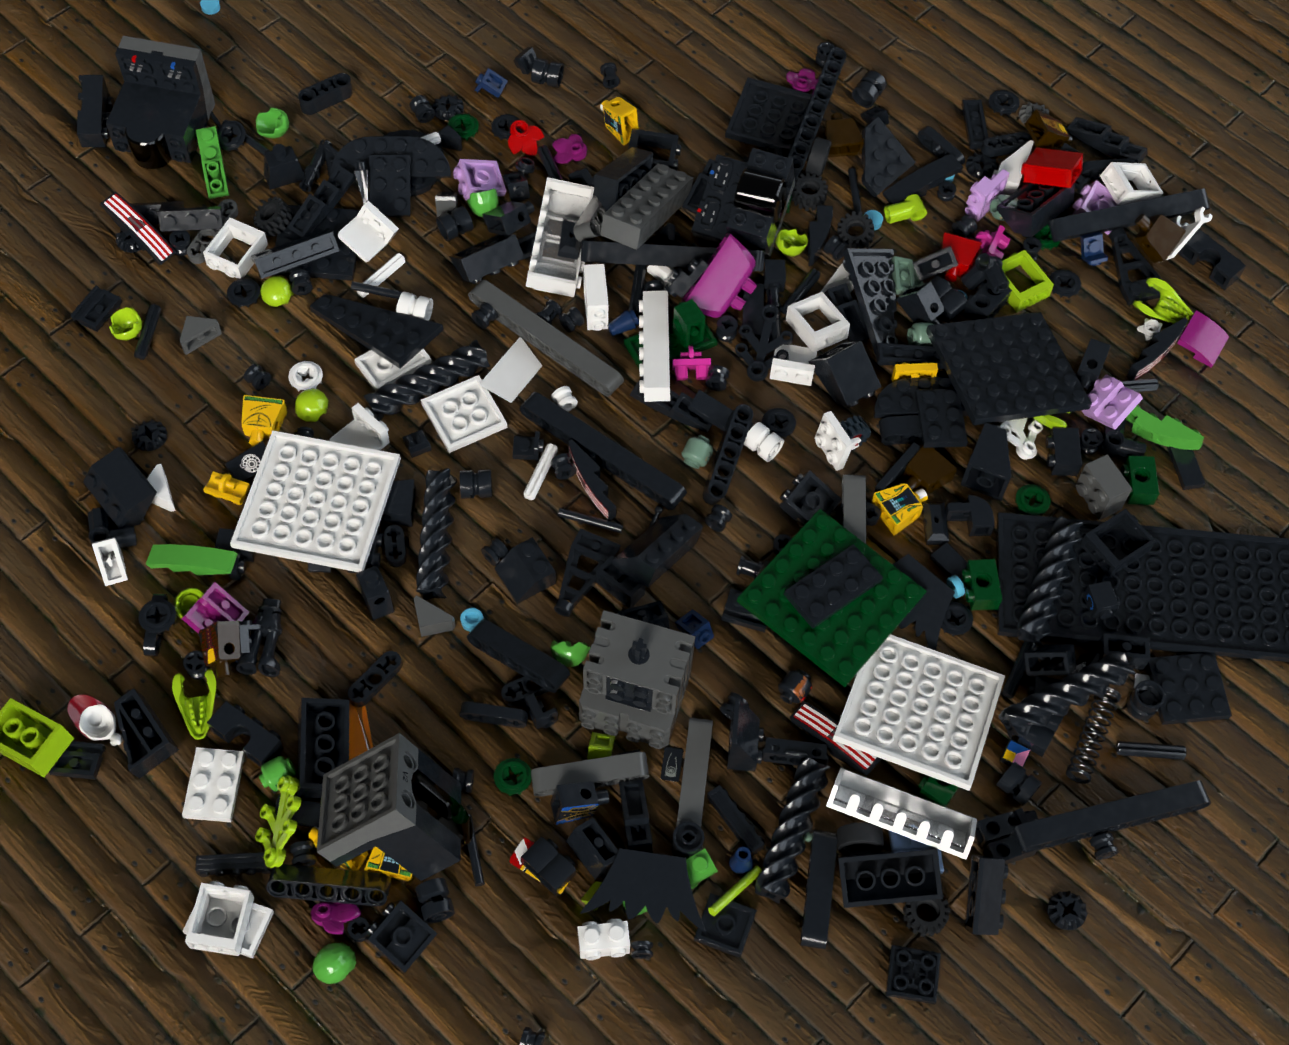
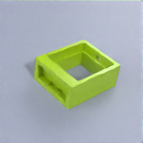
[1002,250,1054,313]

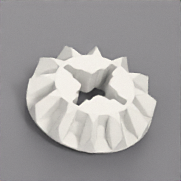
[288,361,323,391]

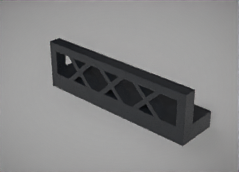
[251,228,339,279]

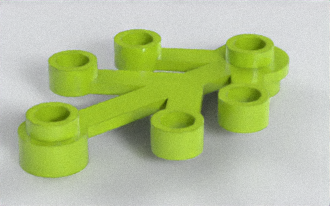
[255,775,301,868]

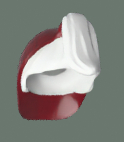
[67,694,123,746]

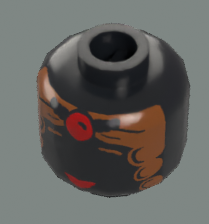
[778,669,812,704]

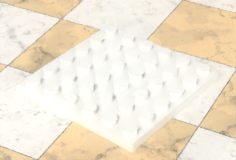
[230,431,401,572]
[833,635,1005,791]

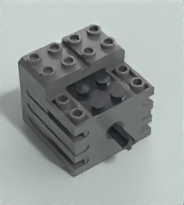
[579,610,695,749]

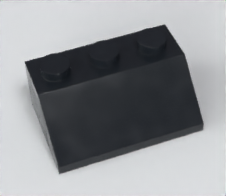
[449,234,525,284]
[83,447,157,528]
[965,854,1008,935]

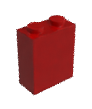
[1021,147,1083,188]

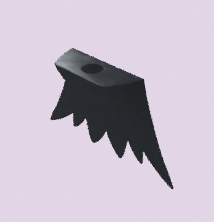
[892,554,955,651]
[580,848,706,932]

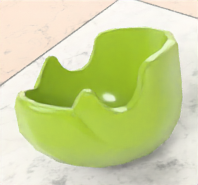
[775,229,809,257]
[260,276,294,307]
[109,307,142,340]
[295,388,329,422]
[174,588,203,619]

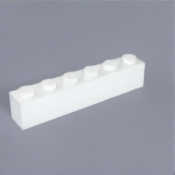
[639,290,670,402]

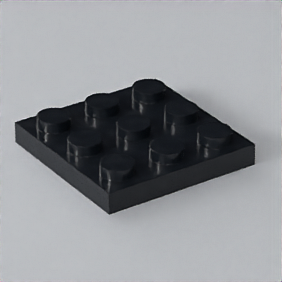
[1146,653,1232,725]

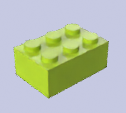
[0,698,74,777]

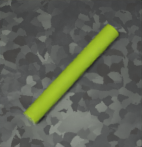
[708,866,762,916]

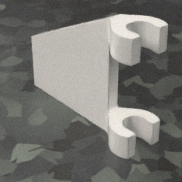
[1159,207,1212,263]

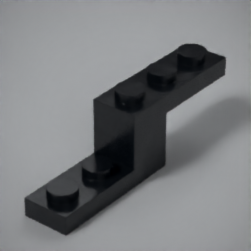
[130,201,224,232]

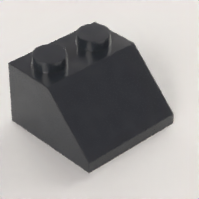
[494,537,556,604]

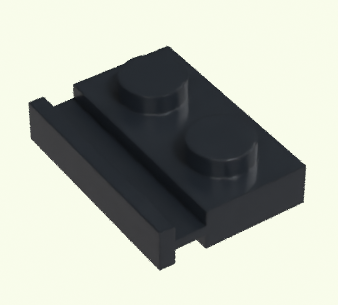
[71,285,122,332]
[721,588,767,633]
[48,741,106,780]

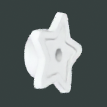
[1137,318,1163,341]

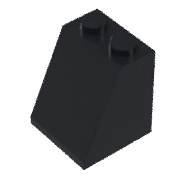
[808,341,882,408]
[961,422,1012,501]

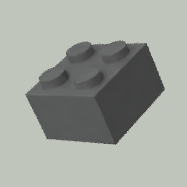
[1075,454,1132,520]

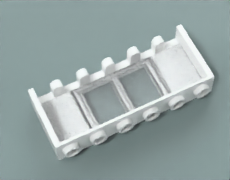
[526,177,594,297]
[826,768,977,859]

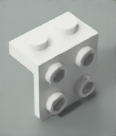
[337,201,399,262]
[769,344,817,386]
[330,403,390,451]

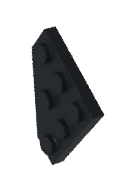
[862,117,916,198]

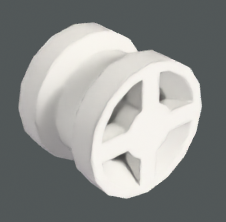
[551,386,578,412]

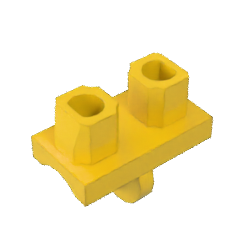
[203,471,250,505]

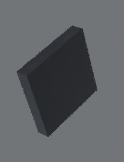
[885,945,941,1005]

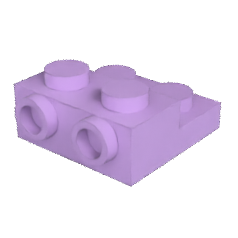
[453,159,506,200]
[965,169,1010,221]
[1072,180,1117,235]
[1082,375,1143,430]

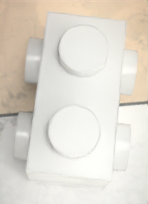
[578,919,630,960]

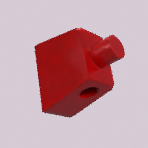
[940,232,982,282]

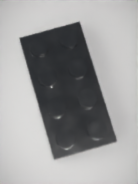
[783,544,883,629]

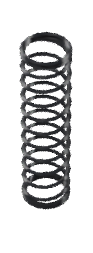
[1066,687,1121,784]

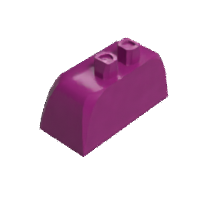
[681,233,757,318]

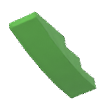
[146,544,238,576]

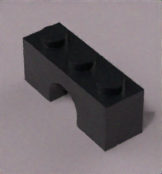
[1178,229,1246,291]
[207,701,284,767]

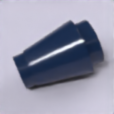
[607,309,639,336]
[729,847,753,874]

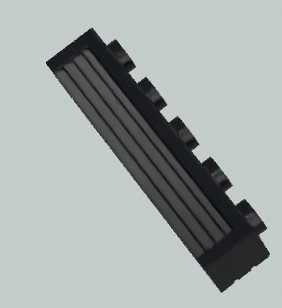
[707,785,765,856]
[195,852,273,877]

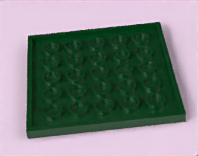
[737,509,927,687]

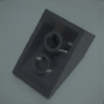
[727,698,764,772]

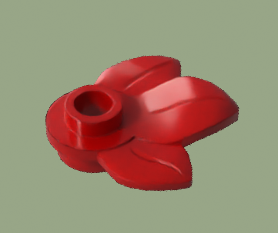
[508,120,544,156]

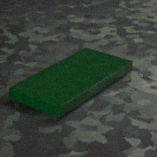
[624,321,718,369]

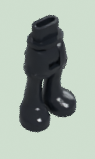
[236,598,283,677]

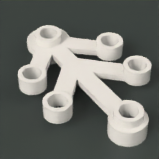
[999,418,1043,460]

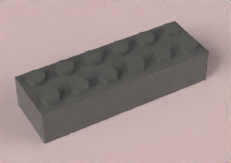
[600,164,694,250]

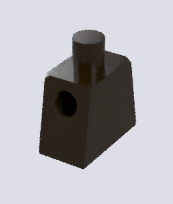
[824,113,864,158]
[1135,214,1186,263]
[903,446,957,495]

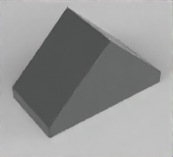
[435,192,459,217]
[180,316,222,355]
[414,595,456,637]

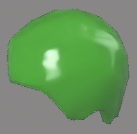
[256,108,289,139]
[467,188,498,217]
[550,640,591,667]
[313,942,357,984]

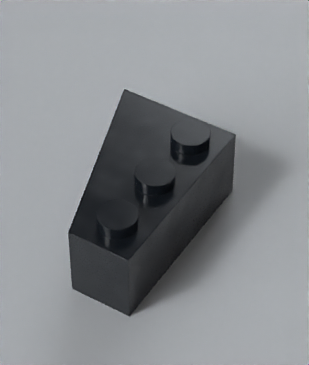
[77,75,114,147]
[114,688,179,779]

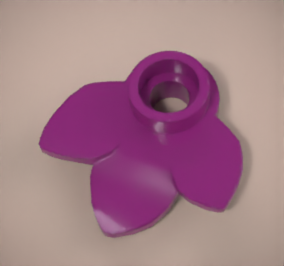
[786,68,817,93]
[552,134,587,164]
[311,902,361,934]

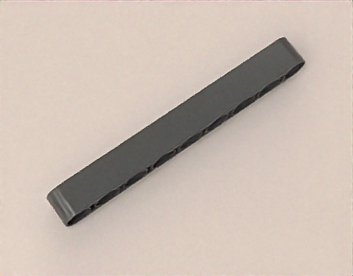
[468,280,624,397]

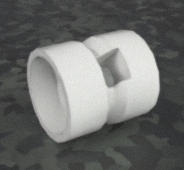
[396,291,433,321]
[744,422,784,462]

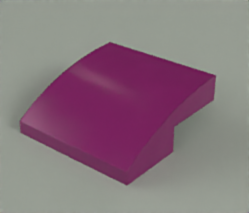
[1177,310,1229,368]
[182,582,249,634]

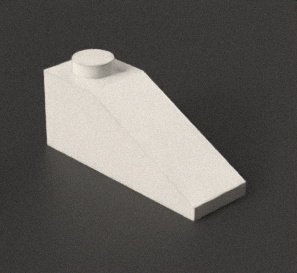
[993,140,1034,195]

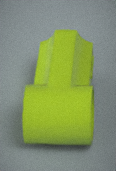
[884,194,927,224]

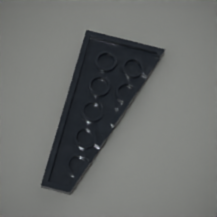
[843,248,898,366]
[310,294,444,369]

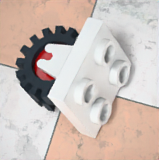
[815,411,871,471]

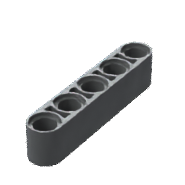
[573,195,606,242]
[842,475,866,544]
[676,717,713,827]
[531,752,650,796]

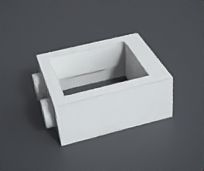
[1100,162,1163,206]
[203,218,268,279]
[583,264,608,331]
[786,292,850,353]
[185,881,254,956]

